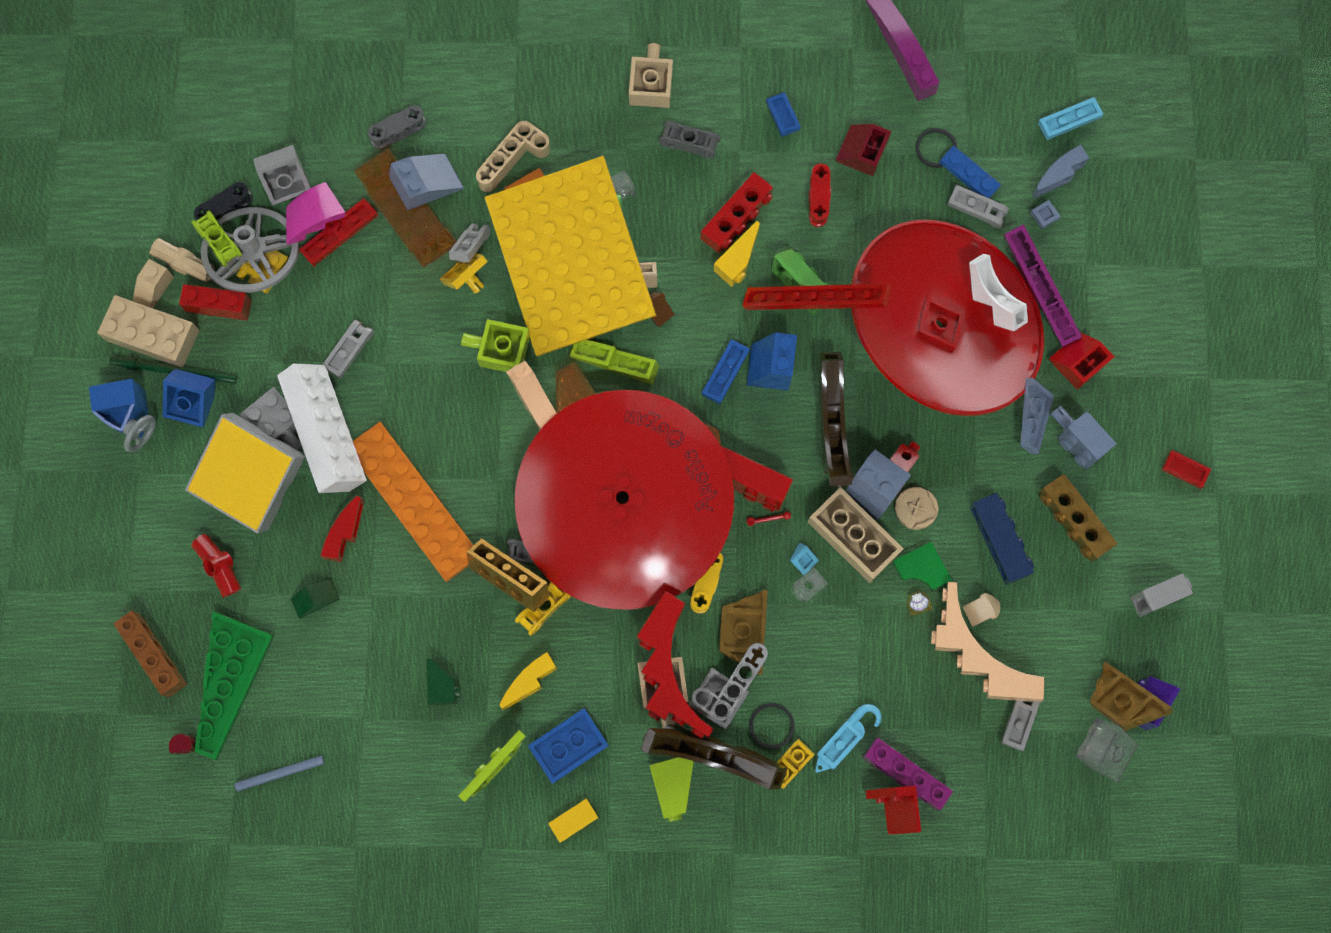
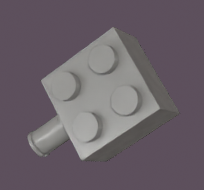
[240,387,303,452]

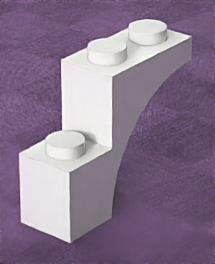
[969,254,1028,331]

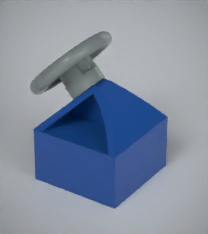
[89,379,156,452]

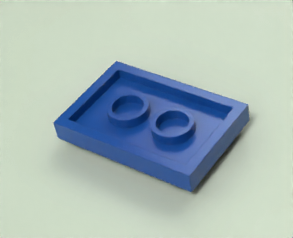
[528,708,609,784]

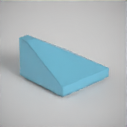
[790,543,819,575]

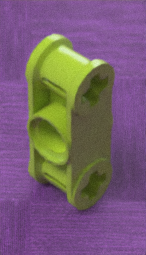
[191,211,242,267]

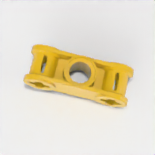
[690,553,723,614]
[515,582,571,636]

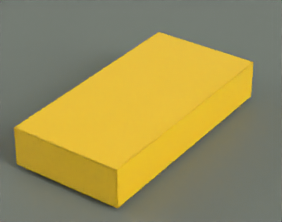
[548,799,598,843]

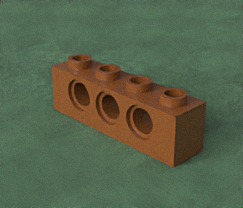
[113,611,188,698]

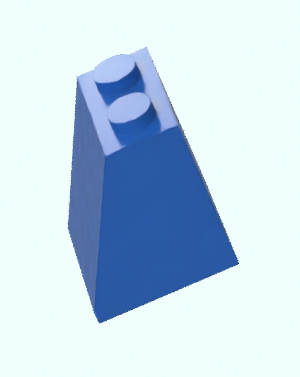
[746,332,797,391]

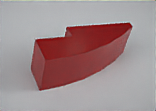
[321,496,365,562]

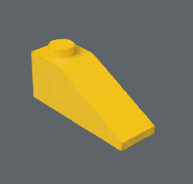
[713,221,760,287]

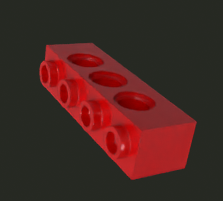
[700,172,773,254]

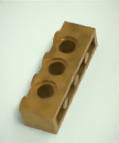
[1039,474,1118,562]
[466,538,549,612]

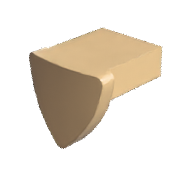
[963,593,1000,627]

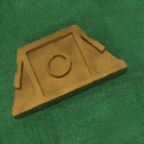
[719,590,768,675]
[1090,662,1173,731]

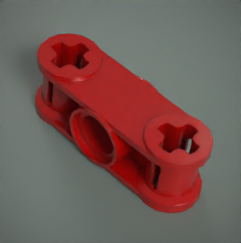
[809,163,831,227]

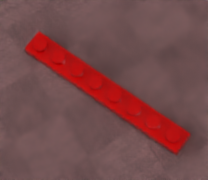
[742,283,892,310]

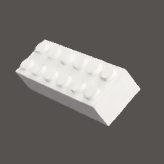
[277,364,367,493]

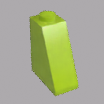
[649,758,694,822]

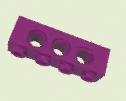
[862,738,953,811]

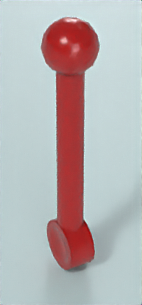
[747,511,791,526]

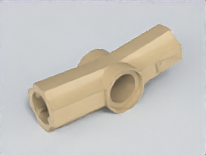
[149,238,215,283]

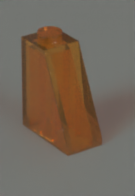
[556,362,596,413]

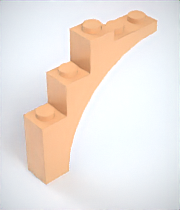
[931,582,1044,702]

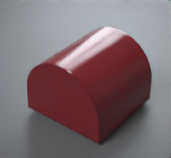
[169,734,196,755]

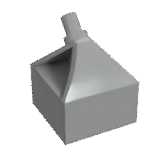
[253,145,310,205]

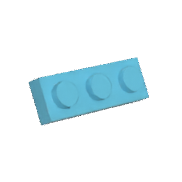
[1038,97,1103,140]

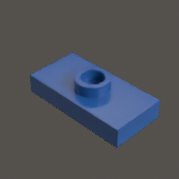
[766,92,801,137]

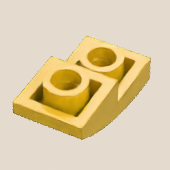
[777,739,815,789]

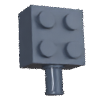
[1051,406,1117,470]

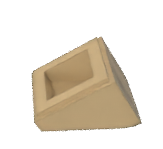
[639,262,657,288]

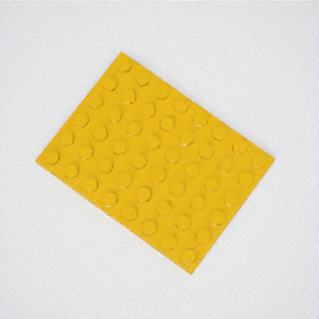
[485,156,657,357]

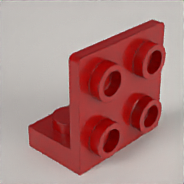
[865,786,921,835]

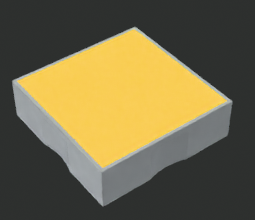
[185,413,305,534]

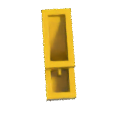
[499,652,557,711]

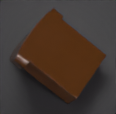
[650,292,675,327]

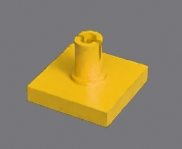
[440,253,488,294]

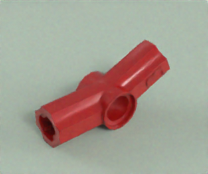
[191,534,241,597]

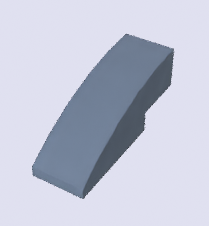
[1032,145,1089,198]

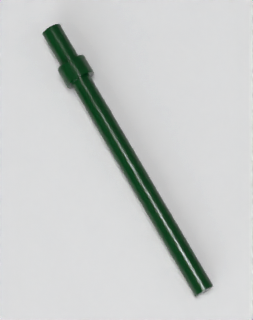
[109,357,237,384]

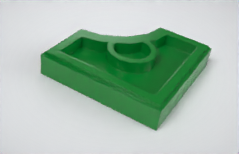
[892,542,952,591]

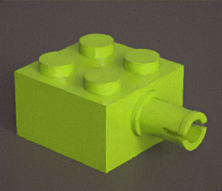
[461,319,530,372]

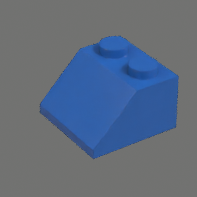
[163,369,215,427]

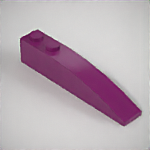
[866,0,940,101]
[1003,224,1082,347]

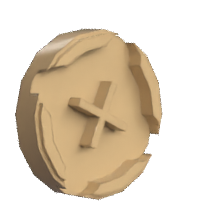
[894,487,939,530]

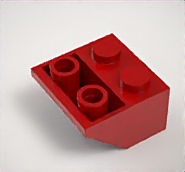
[1048,332,1115,390]

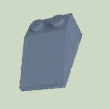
[389,154,463,210]
[845,450,911,522]

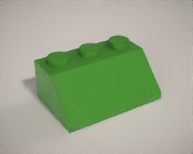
[771,248,829,316]

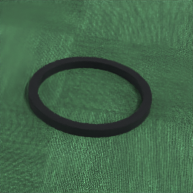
[916,128,957,168]
[750,703,794,749]

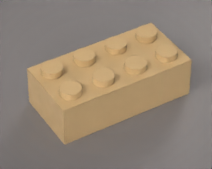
[97,295,200,367]
[808,487,904,583]

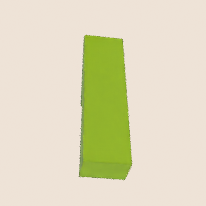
[570,340,659,385]

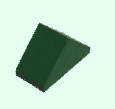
[291,580,340,619]

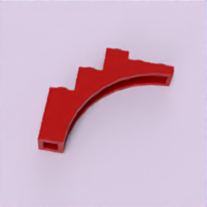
[637,591,713,739]

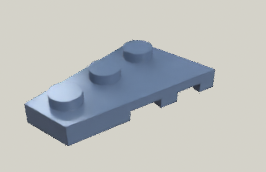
[1020,378,1054,454]

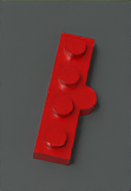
[299,198,378,267]

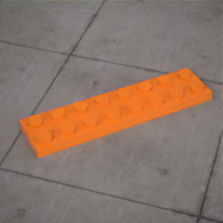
[353,422,474,582]

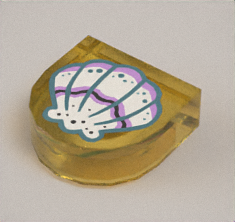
[907,591,933,617]

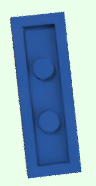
[939,146,1001,198]
[702,339,750,405]

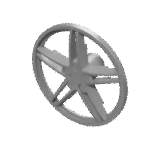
[201,207,299,293]

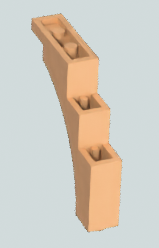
[507,361,557,430]

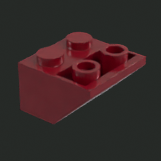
[835,124,892,176]

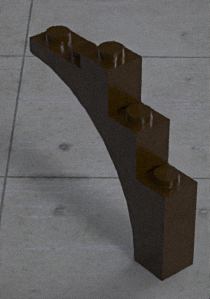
[819,352,853,487]
[641,725,788,790]

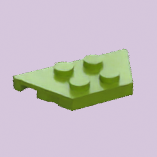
[458,730,526,802]

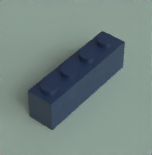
[969,493,1034,586]

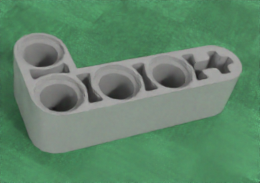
[692,643,768,721]

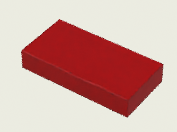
[1161,450,1211,489]

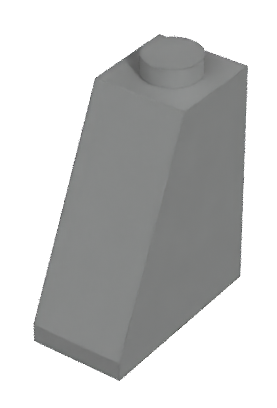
[1130,574,1193,617]

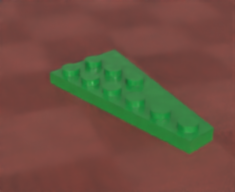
[195,611,274,760]

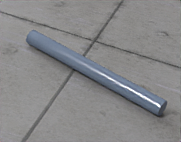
[235,755,325,792]

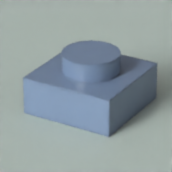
[1030,200,1061,229]

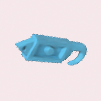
[815,704,882,773]

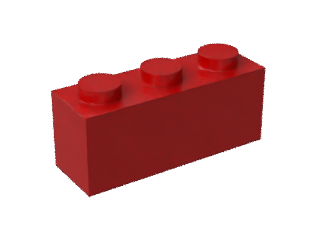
[179,284,252,321]

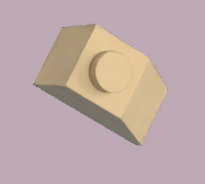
[132,259,174,308]

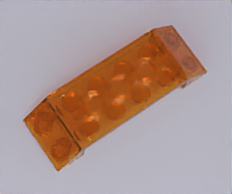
[354,149,457,268]

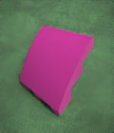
[286,182,345,245]

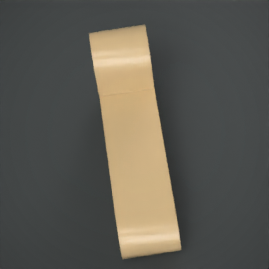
[476,121,551,192]

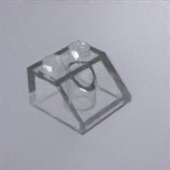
[1076,717,1138,783]

